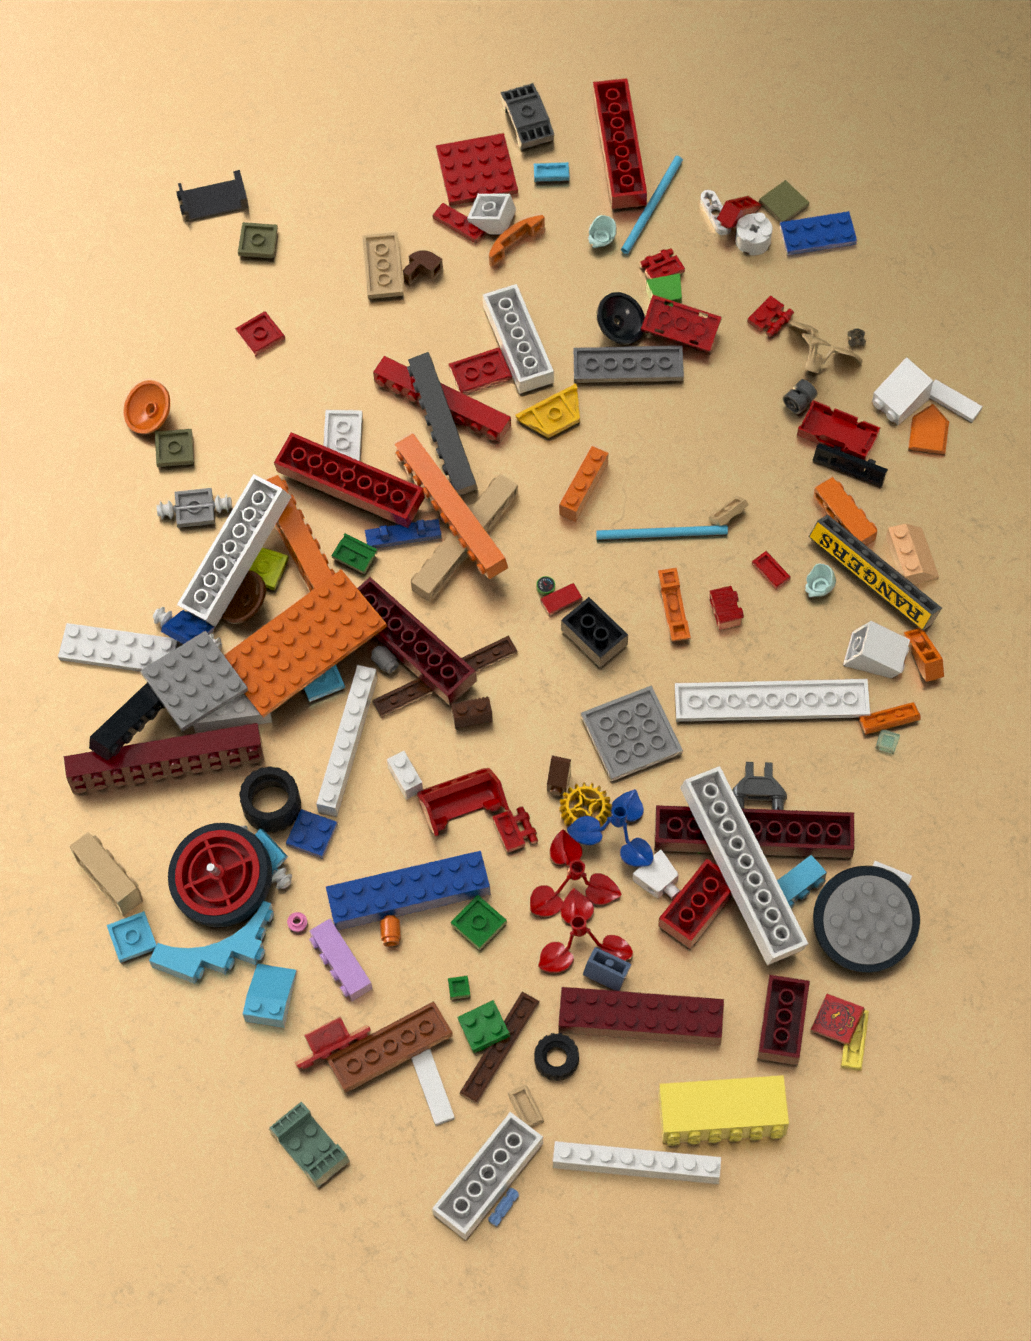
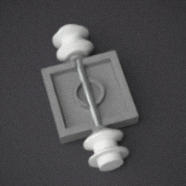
[156,488,232,528]

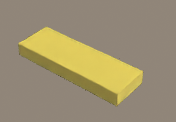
[841,1010,869,1071]

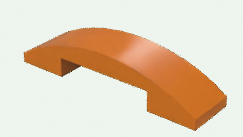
[489,215,545,267]
[658,568,691,642]

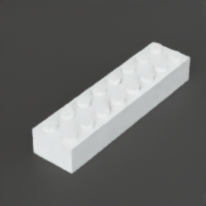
[177,474,292,627]

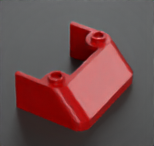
[417,768,509,836]

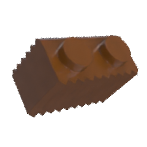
[451,696,493,729]

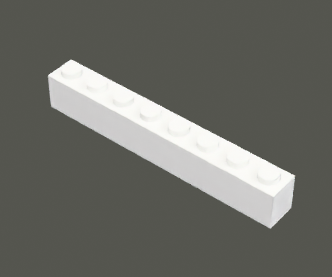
[316,665,377,817]
[553,1141,721,1184]

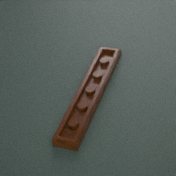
[460,991,540,1104]

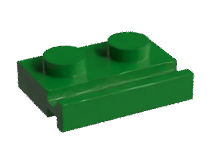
[331,533,378,574]

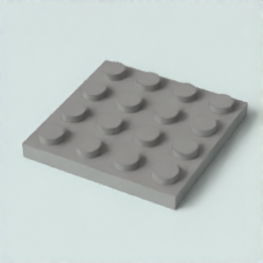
[140,631,248,732]
[581,685,683,782]

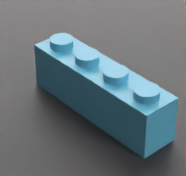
[777,855,827,909]

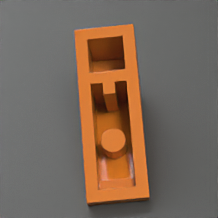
[904,628,944,682]

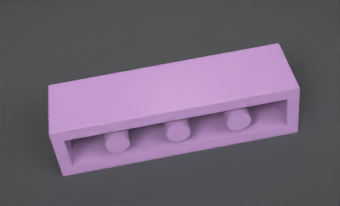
[309,919,372,1001]

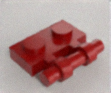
[639,248,685,279]
[747,295,794,337]
[492,806,538,853]

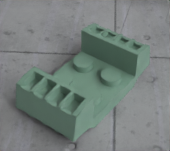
[269,1101,350,1188]

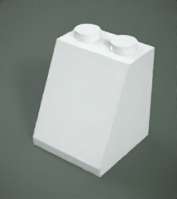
[872,358,933,425]
[843,621,910,678]

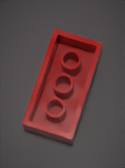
[658,859,733,949]

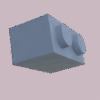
[582,947,631,991]

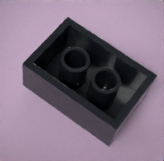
[561,597,628,668]

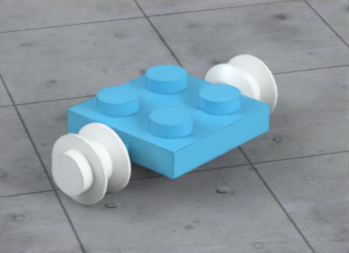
[240,825,292,889]

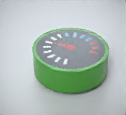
[536,576,555,596]

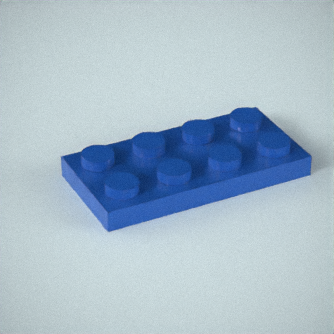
[779,211,857,256]

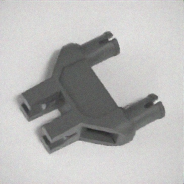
[732,762,787,810]

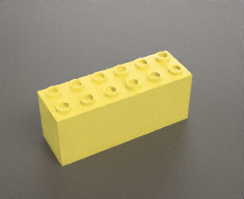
[658,1075,789,1146]

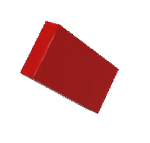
[752,551,791,590]
[540,583,583,616]

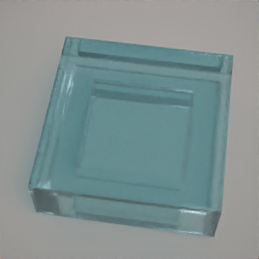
[875,729,900,754]

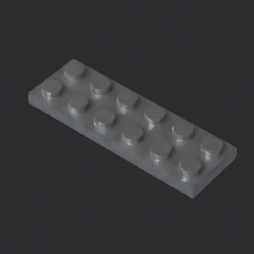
[573,346,684,383]

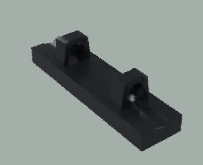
[813,443,888,487]

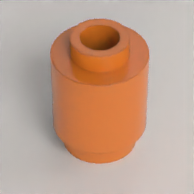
[380,915,401,947]

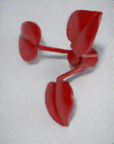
[530,829,621,917]
[538,888,633,973]

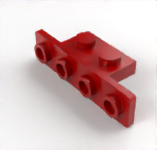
[295,1016,371,1069]

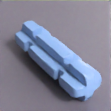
[488,1188,519,1226]

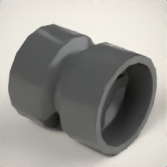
[783,379,818,414]

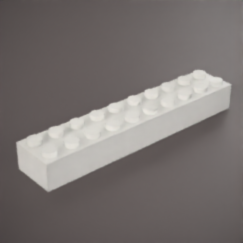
[680,766,808,965]

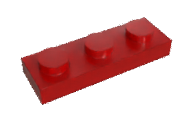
[433,203,485,244]

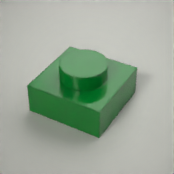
[448,975,471,1000]

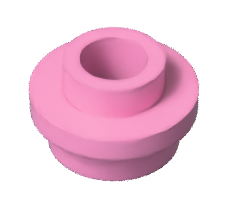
[287,912,307,932]

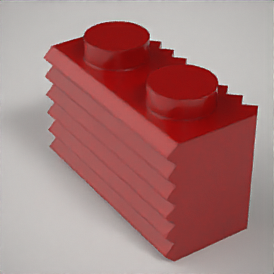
[709,586,744,631]

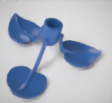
[567,789,653,867]

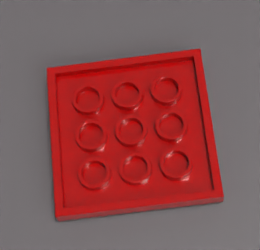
[436,133,518,206]

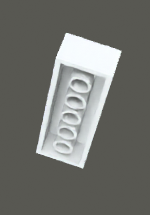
[483,284,554,394]
[432,1112,543,1240]

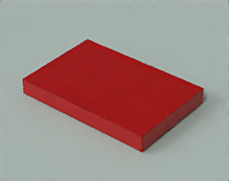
[448,347,512,395]

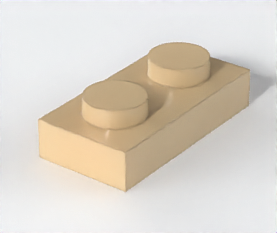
[708,496,749,526]

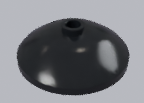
[596,292,645,345]

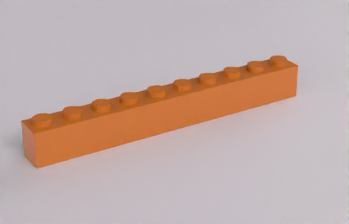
[394,433,508,579]

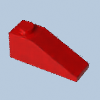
[717,196,762,229]

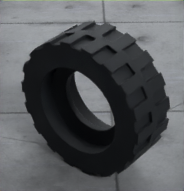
[534,1033,579,1081]

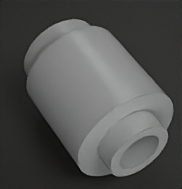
[371,646,399,674]

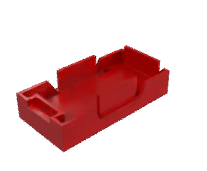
[641,295,722,353]
[797,400,881,461]

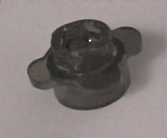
[847,328,866,346]

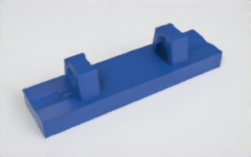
[365,519,442,548]

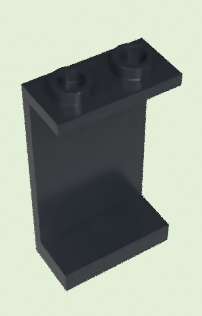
[176,170,249,222]

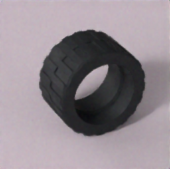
[239,766,301,832]

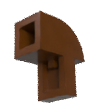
[403,250,443,285]

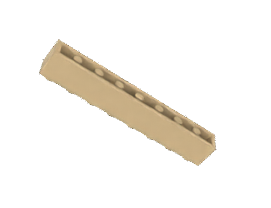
[411,474,518,602]

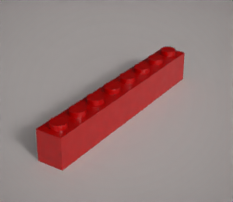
[373,356,511,442]

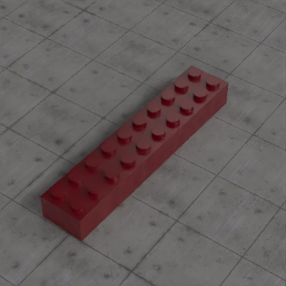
[63,723,265,793]
[654,805,855,858]

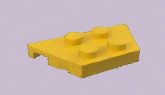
[515,384,580,438]

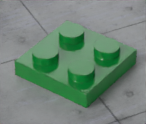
[450,895,507,950]
[457,1000,510,1053]

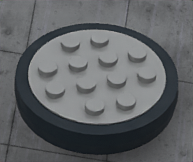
[813,866,920,972]

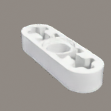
[700,190,731,235]

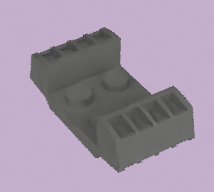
[500,83,555,150]

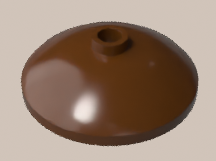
[222,570,266,624]

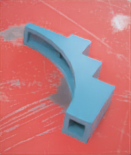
[149,901,274,984]

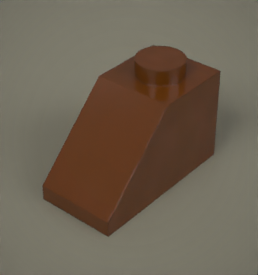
[547,755,571,796]

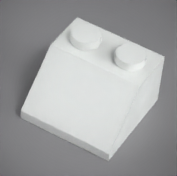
[467,194,516,235]

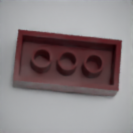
[757,974,810,1066]

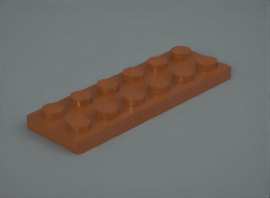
[326,1001,453,1093]

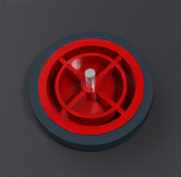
[168,823,272,928]

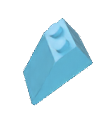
[243,964,297,1028]

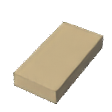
[508,1084,544,1128]

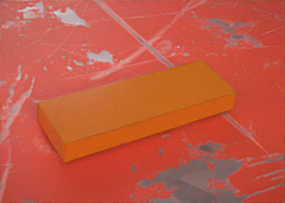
[859,702,921,735]

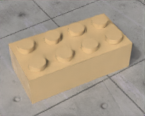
[69,832,142,916]

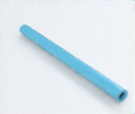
[621,156,683,254]
[596,525,728,540]

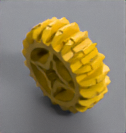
[559,782,612,827]

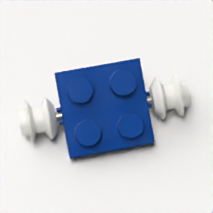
[153,607,222,650]

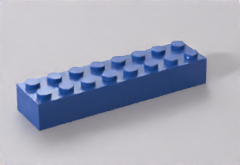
[326,850,491,931]

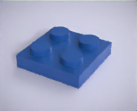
[286,809,338,859]

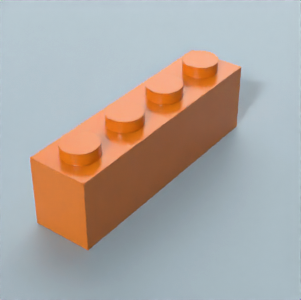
[559,446,609,522]
[813,477,877,546]

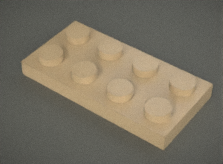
[362,232,404,299]

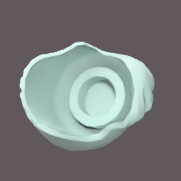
[588,215,617,248]
[805,563,836,598]

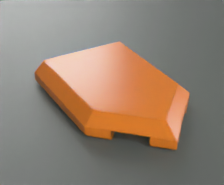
[908,404,949,455]

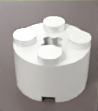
[735,212,772,255]

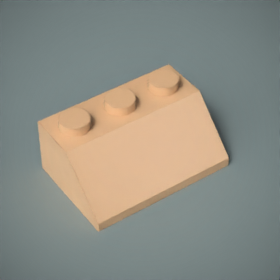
[886,524,939,584]

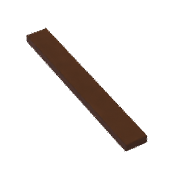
[372,635,518,718]

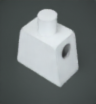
[633,850,680,900]

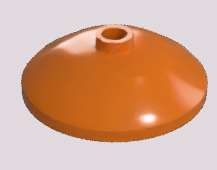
[123,380,171,434]

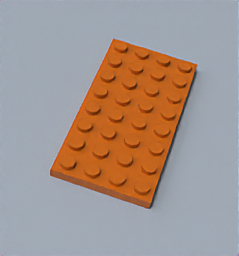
[224,569,387,718]

